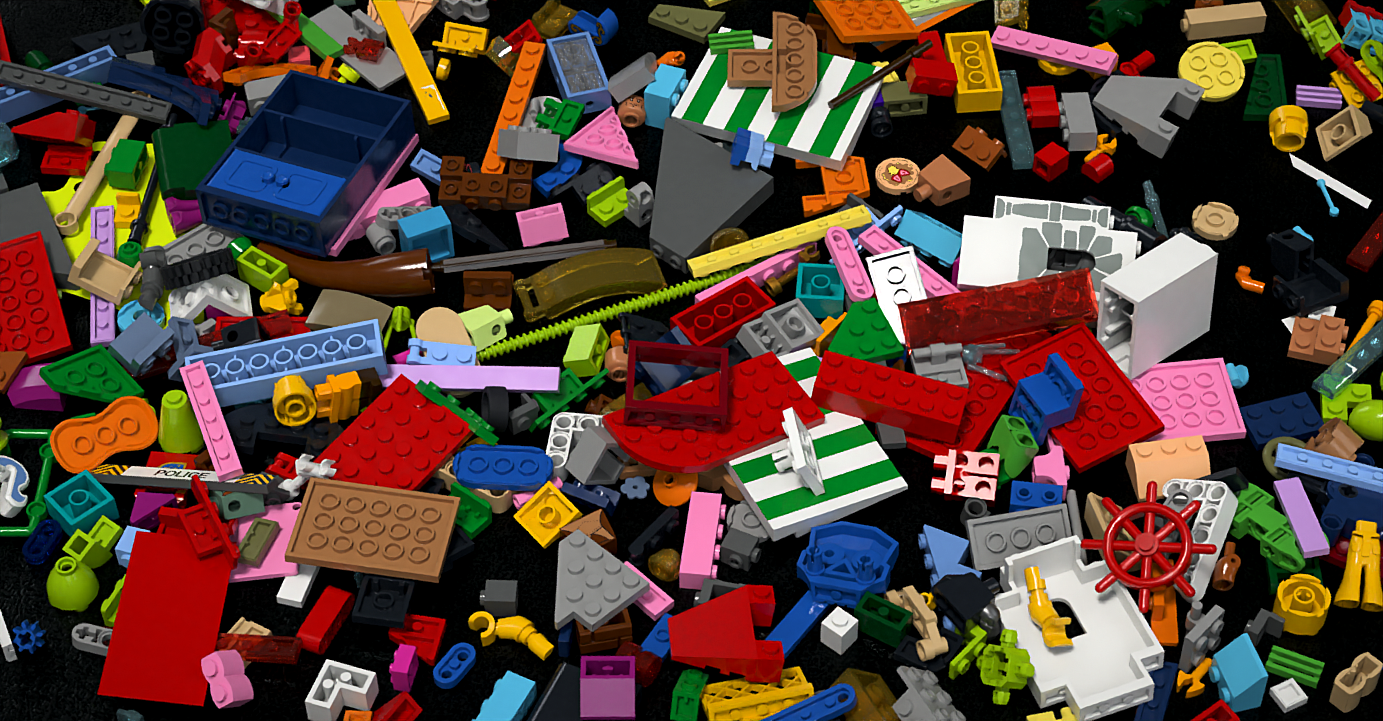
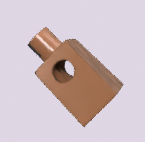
[913,154,971,206]

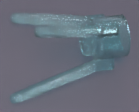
[962,343,1020,382]

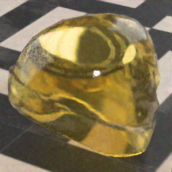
[710,227,750,253]

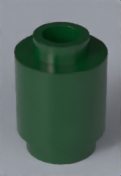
[25,50,55,70]

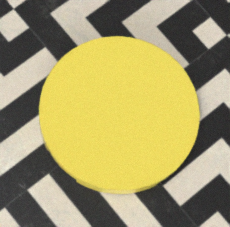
[1178,41,1245,102]

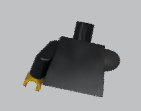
[921,572,1000,641]

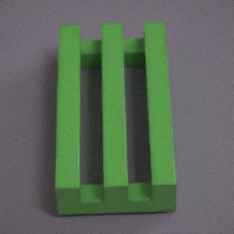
[708,30,754,55]
[1265,645,1325,688]

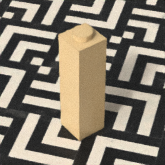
[1180,2,1267,40]

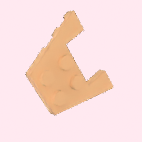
[368,0,439,34]

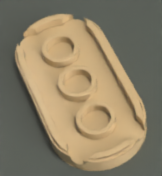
[415,307,480,398]

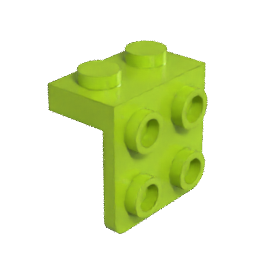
[1293,5,1345,60]

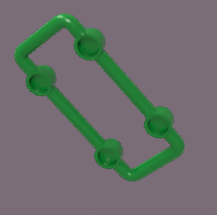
[0,429,58,537]

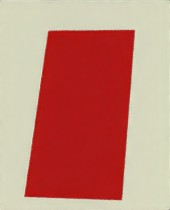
[97,531,237,706]

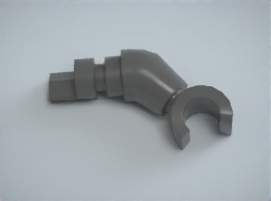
[139,245,166,311]

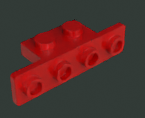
[177,474,241,570]

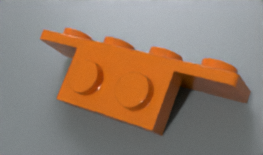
[1149,559,1179,646]

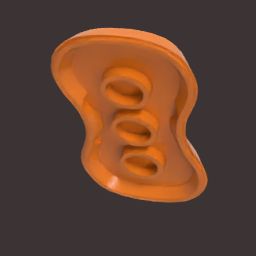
[50,396,159,474]

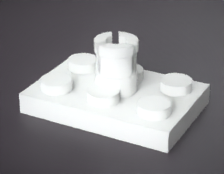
[772,407,825,496]

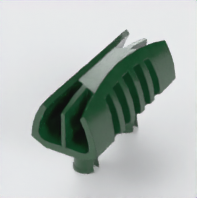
[1086,0,1170,40]

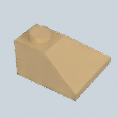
[1315,104,1372,162]

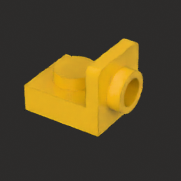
[114,192,142,228]

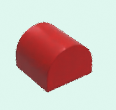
[1081,153,1114,183]

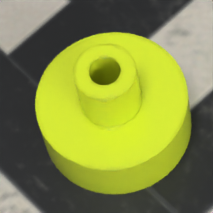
[338,63,360,84]

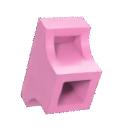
[1031,446,1070,501]

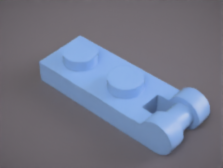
[406,338,477,366]

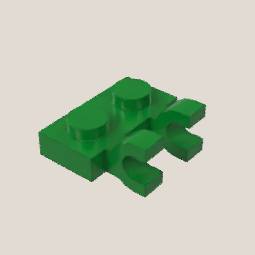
[535,97,585,141]

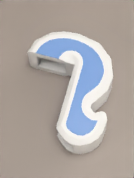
[0,455,30,518]

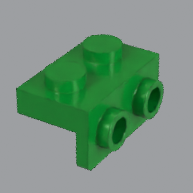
[449,482,492,540]

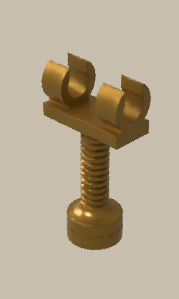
[764,245,820,297]

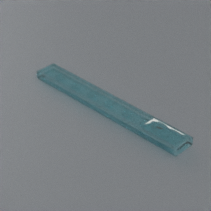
[1312,319,1383,400]

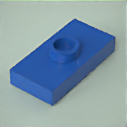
[638,613,673,666]

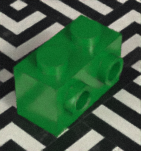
[104,139,149,189]

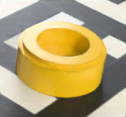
[436,58,451,81]

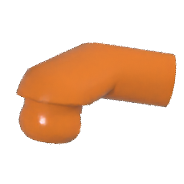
[657,51,686,68]
[1235,266,1266,294]

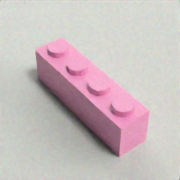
[349,178,431,241]
[679,491,726,590]

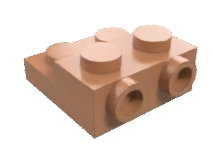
[1287,314,1349,366]

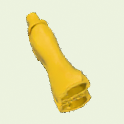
[1334,520,1383,612]

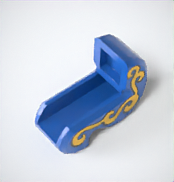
[568,8,619,46]

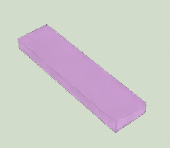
[1273,477,1330,558]

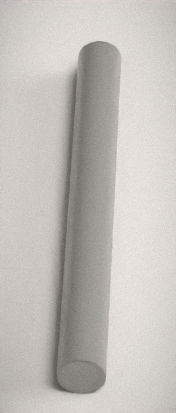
[1066,489,1088,566]

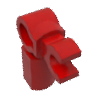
[1119,50,1155,77]

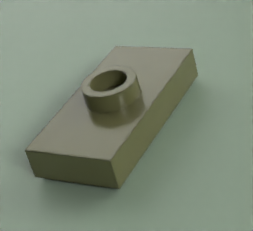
[238,517,280,567]

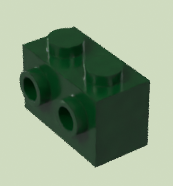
[854,591,913,649]

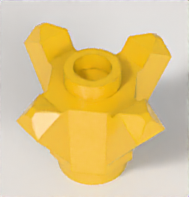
[260,278,304,317]

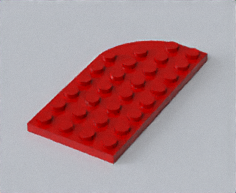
[602,351,825,473]

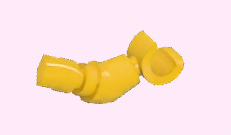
[1024,566,1073,647]
[468,611,554,661]

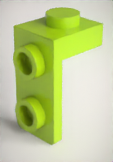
[949,625,987,680]

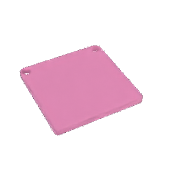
[218,502,301,583]

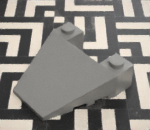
[1092,75,1205,159]

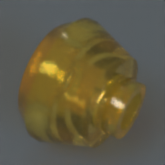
[648,548,681,582]

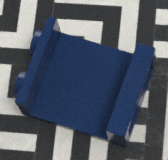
[635,326,698,397]

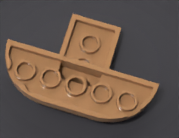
[727,12,817,112]

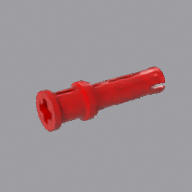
[1324,42,1382,102]

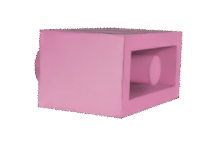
[516,203,569,247]

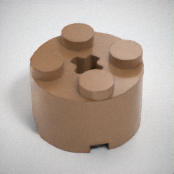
[1304,417,1364,462]

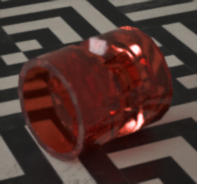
[615,640,662,688]

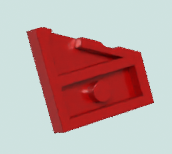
[389,614,447,666]

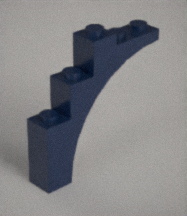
[108,56,222,126]

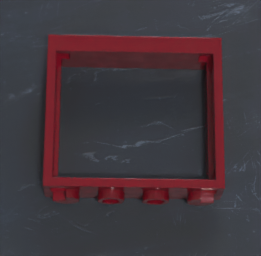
[623,340,729,432]

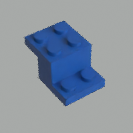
[1008,352,1085,446]

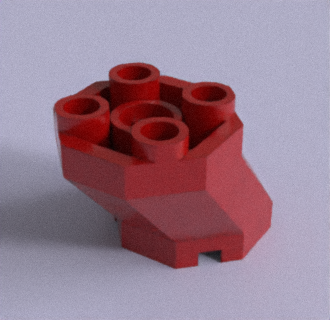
[184,27,236,94]

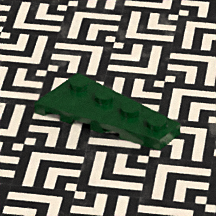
[1243,54,1287,121]

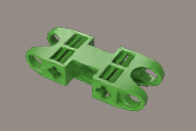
[1228,483,1330,573]

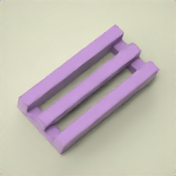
[1296,85,1342,109]

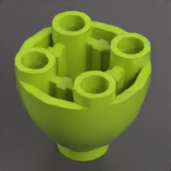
[46,557,99,612]

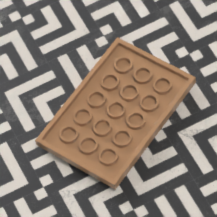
[285,477,461,583]

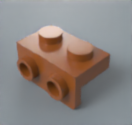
[952,125,1008,172]

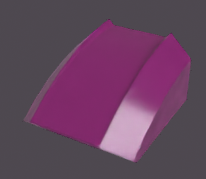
[7,362,68,411]

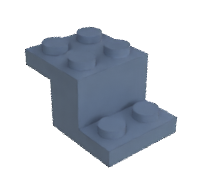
[107,312,175,377]

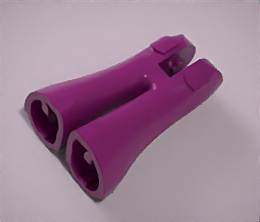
[164,197,203,236]

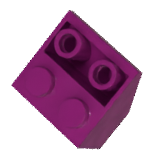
[580,656,636,720]

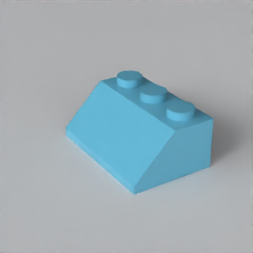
[894,209,962,268]

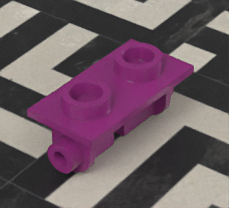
[217,92,247,137]

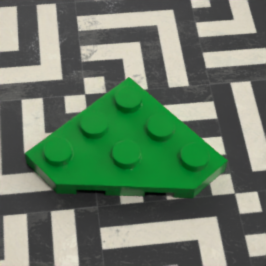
[828,297,904,363]
[39,344,144,403]

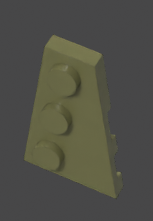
[648,4,725,44]

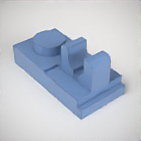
[410,148,442,186]

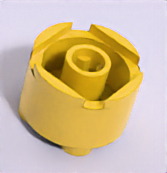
[1273,574,1331,636]

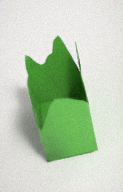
[987,415,1039,478]

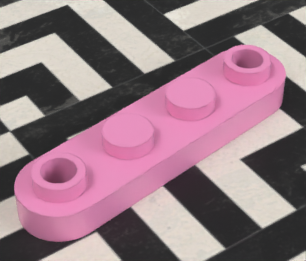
[825,226,874,302]

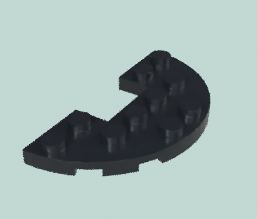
[203,402,344,462]

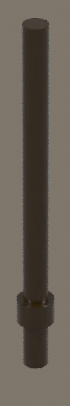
[828,39,933,110]

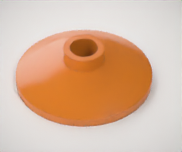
[653,470,698,507]

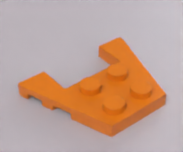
[794,156,870,217]

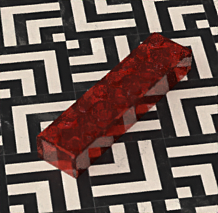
[897,267,1099,358]

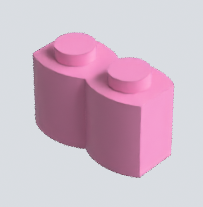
[201,650,254,709]

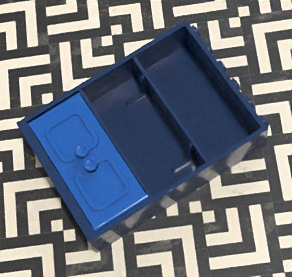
[195,70,416,258]

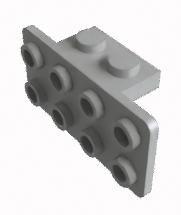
[892,666,966,721]

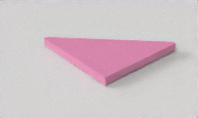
[563,106,639,169]

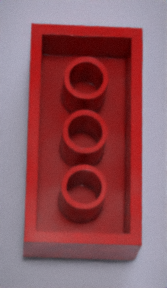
[670,276,776,348]

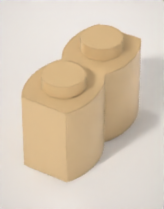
[1329,652,1383,713]

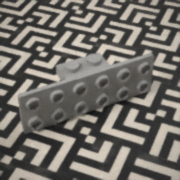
[309,5,406,91]

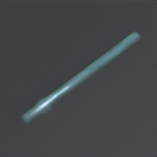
[1143,181,1169,240]

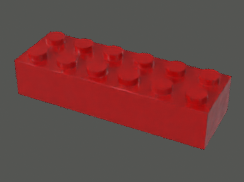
[811,350,969,444]

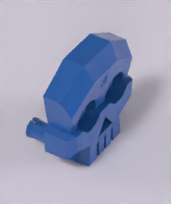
[797,521,899,608]

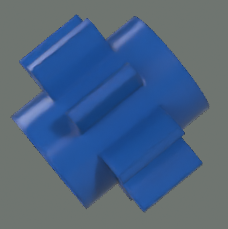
[12,619,46,653]

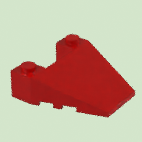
[667,585,785,683]

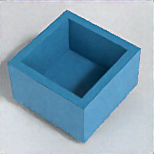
[397,205,455,262]

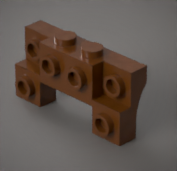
[804,13,856,61]
[438,156,534,211]

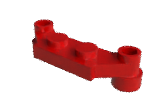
[244,1,303,66]

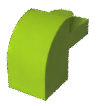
[62,515,125,569]

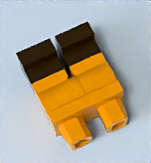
[314,367,382,423]

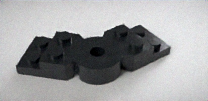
[352,523,475,629]

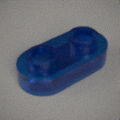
[22,519,63,565]

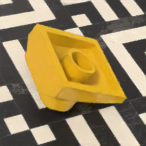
[513,481,583,549]

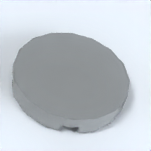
[727,499,770,543]

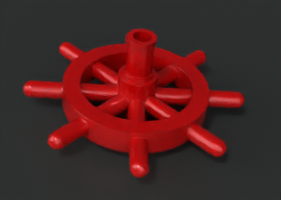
[1080,481,1217,613]

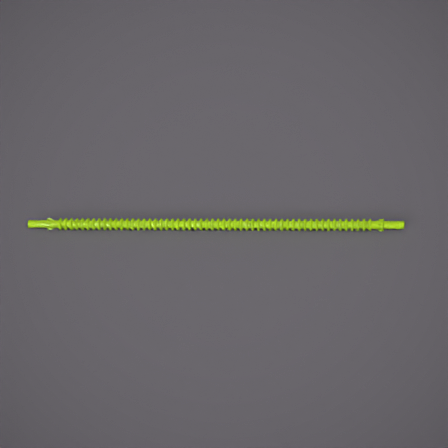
[381,255,775,392]

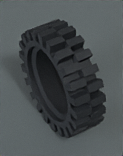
[159,247,237,290]

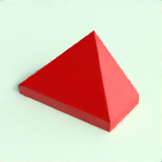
[372,691,422,721]

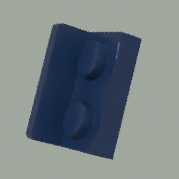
[560,478,621,517]

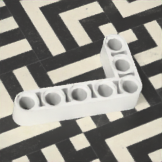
[546,412,609,482]
[1162,479,1238,603]

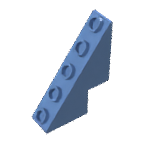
[918,524,982,632]

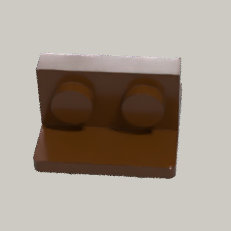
[463,271,514,312]

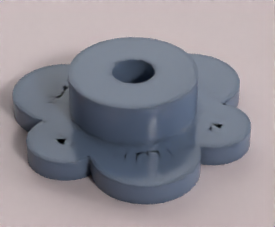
[620,476,650,499]

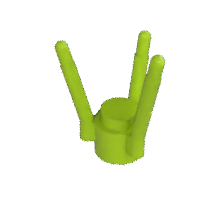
[384,306,416,352]

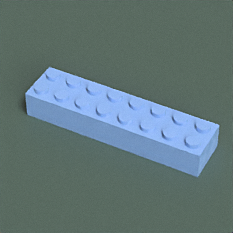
[185,319,388,408]

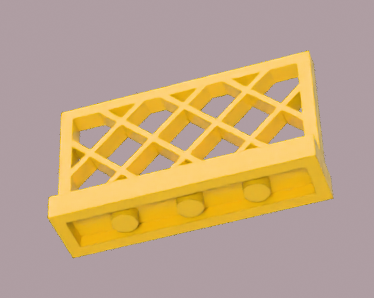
[700,666,815,721]

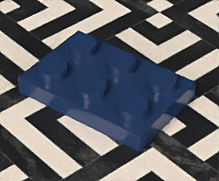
[1239,392,1324,451]

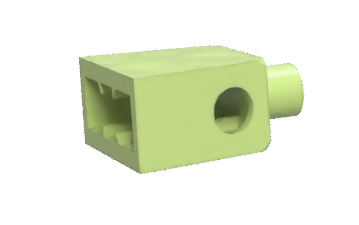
[458,305,513,352]

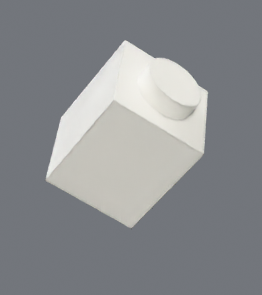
[820,607,858,655]

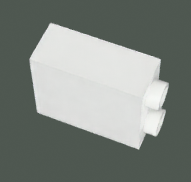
[1096,232,1218,380]

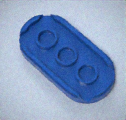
[453,444,554,491]

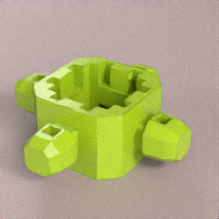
[976,629,1035,705]

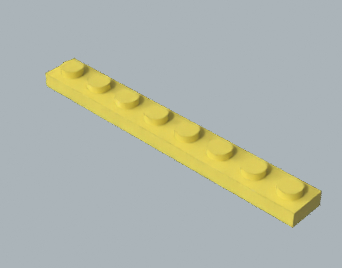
[687,205,872,278]

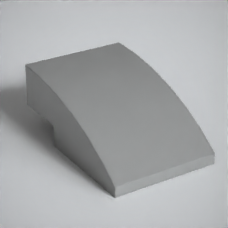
[608,52,658,103]
[736,298,825,358]

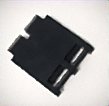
[618,312,670,354]

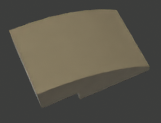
[304,289,393,332]

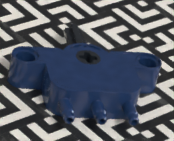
[1286,453,1383,547]

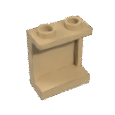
[67,237,143,306]

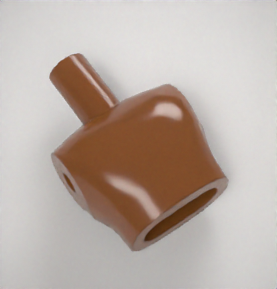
[1212,542,1241,591]

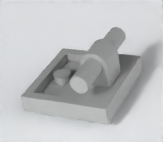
[910,343,969,389]
[1178,601,1225,673]

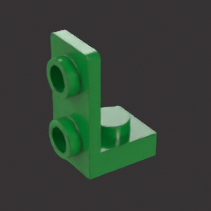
[670,669,709,721]

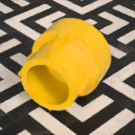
[1269,105,1308,152]
[272,375,317,426]

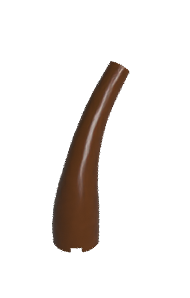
[257,241,435,298]

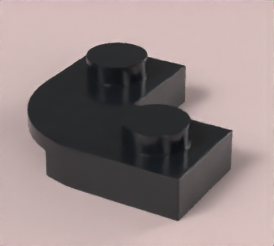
[893,627,965,673]

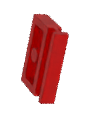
[40,144,94,176]

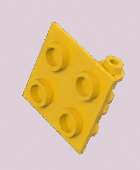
[1329,59,1383,109]

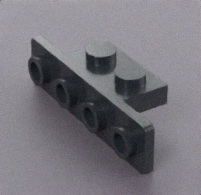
[546,161,617,207]

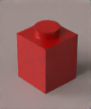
[1032,142,1070,182]

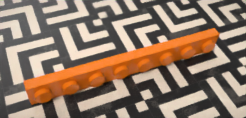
[481,41,546,174]

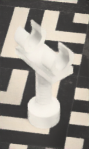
[278,454,337,501]

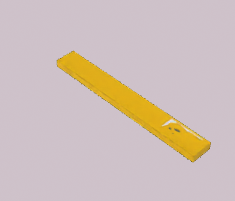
[371,0,450,125]

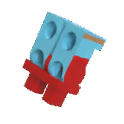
[1338,0,1383,56]

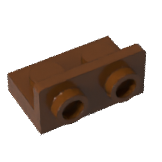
[208,7,239,53]

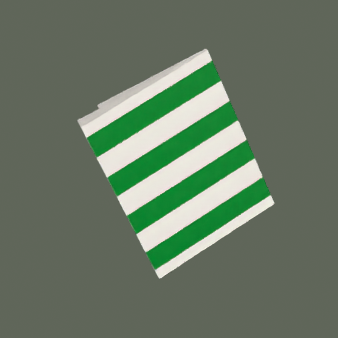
[671,27,885,171]
[723,347,908,542]

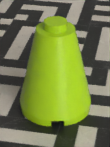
[158,390,204,454]

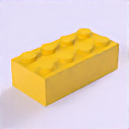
[944,31,1003,113]

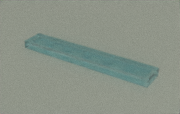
[998,70,1034,170]

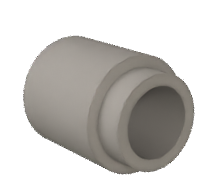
[366,222,396,255]

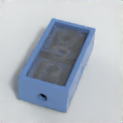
[546,31,612,114]

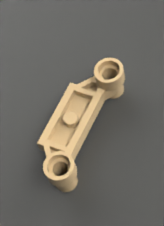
[882,585,948,662]

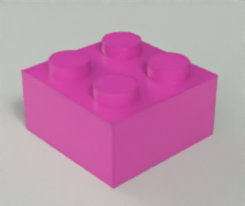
[389,644,419,692]

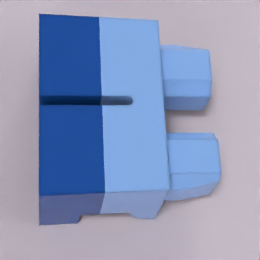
[730,127,775,171]

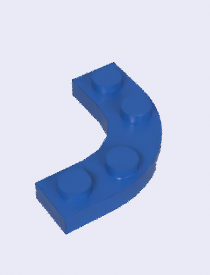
[533,136,583,198]

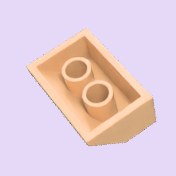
[1125,435,1211,502]

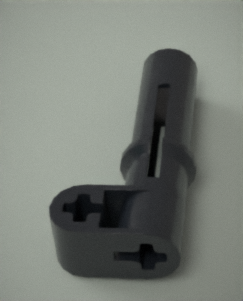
[1080,196,1168,260]

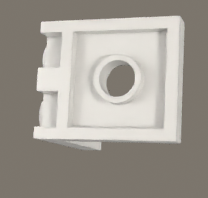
[168,274,253,320]

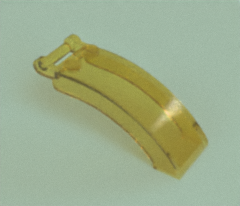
[513,248,668,322]

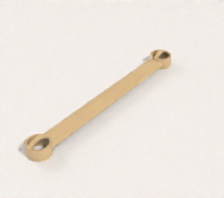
[54,90,151,235]

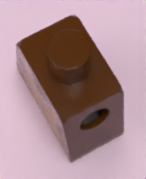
[559,508,617,556]

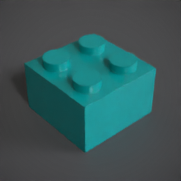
[796,263,845,319]
[44,469,119,537]

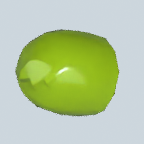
[1348,399,1383,442]

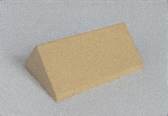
[1084,492,1142,573]

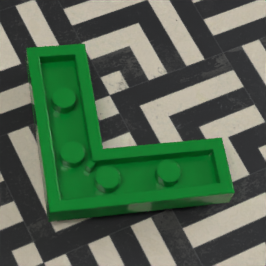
[415,379,499,447]

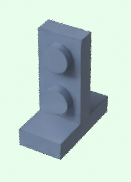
[167,316,214,382]

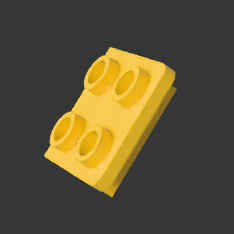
[432,21,489,58]

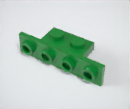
[529,368,609,433]

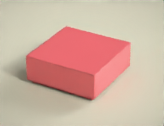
[288,45,311,65]

